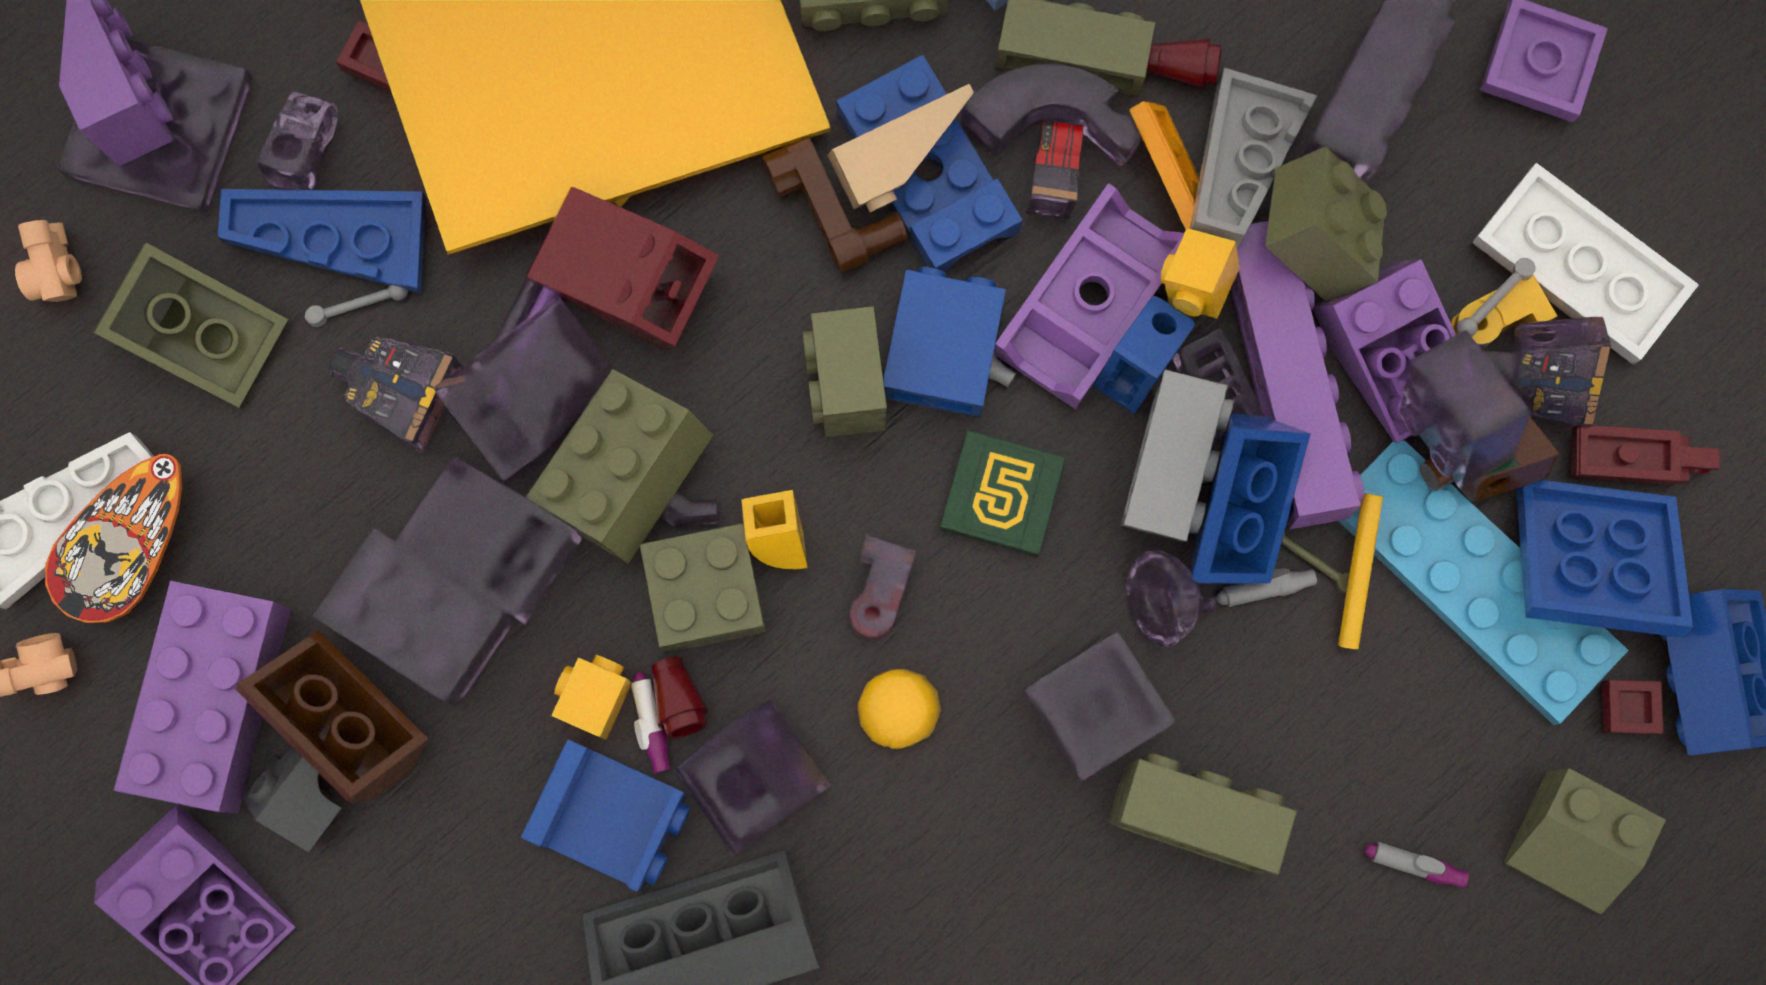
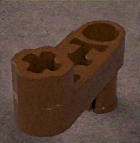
[762,137,909,274]

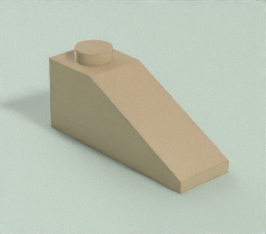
[827,84,974,212]

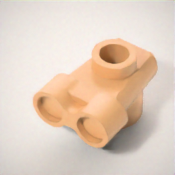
[15,220,82,302]
[0,633,78,697]

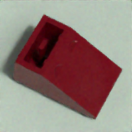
[525,186,719,349]

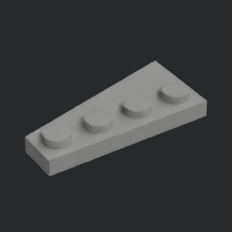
[1190,68,1317,247]

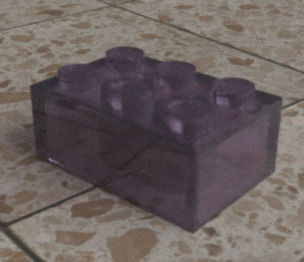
[313,528,515,706]

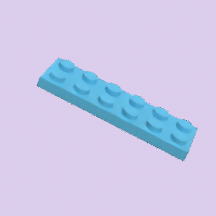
[1339,439,1629,725]

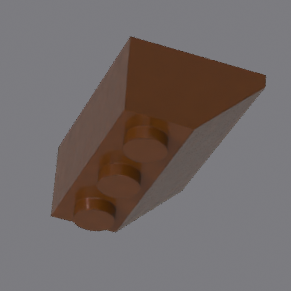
[235,630,429,803]

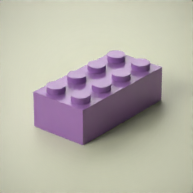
[114,581,291,814]

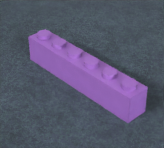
[1230,221,1364,530]

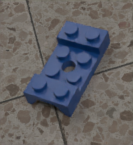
[836,55,1023,272]

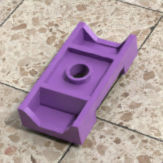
[994,183,1184,410]

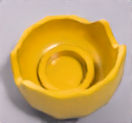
[857,669,941,749]

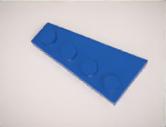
[218,189,427,294]

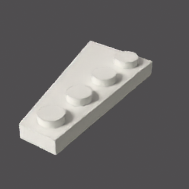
[0,432,154,609]

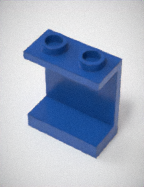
[883,267,1006,417]
[521,739,691,892]

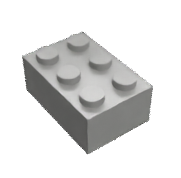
[1120,370,1233,542]

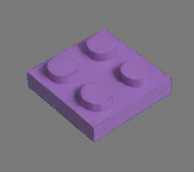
[1480,0,1608,122]

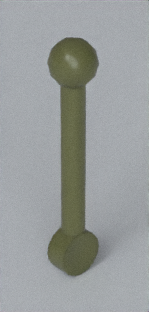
[1281,531,1349,594]

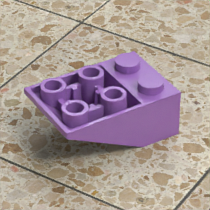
[59,0,174,167]
[1313,259,1482,443]
[94,804,296,985]

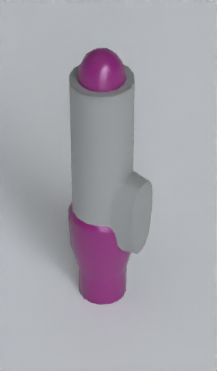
[1365,842,1469,888]

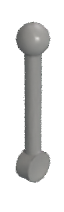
[1457,258,1536,338]
[305,285,408,328]

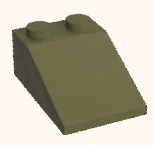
[93,243,289,408]

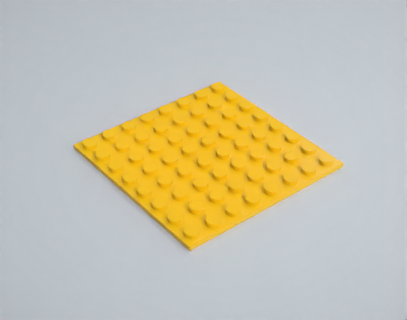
[360,0,831,255]

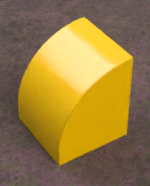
[741,490,808,569]

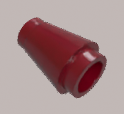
[1148,39,1222,89]
[651,657,708,739]

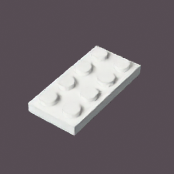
[1472,163,1699,365]

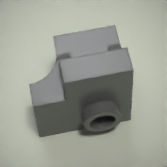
[242,745,341,853]

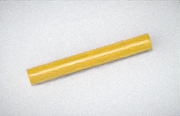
[1338,493,1383,649]

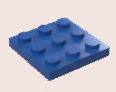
[1516,480,1693,638]

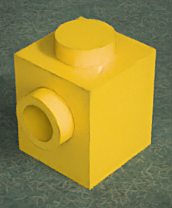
[1161,228,1240,319]
[551,655,632,740]

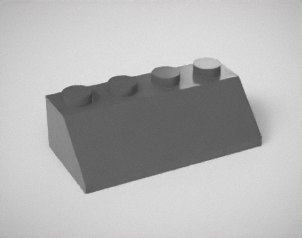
[582,850,819,985]

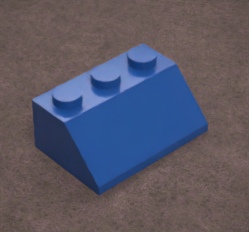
[1191,413,1311,583]
[1661,589,1766,756]

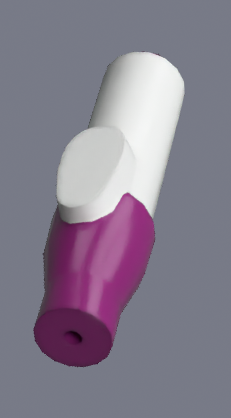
[631,672,671,774]

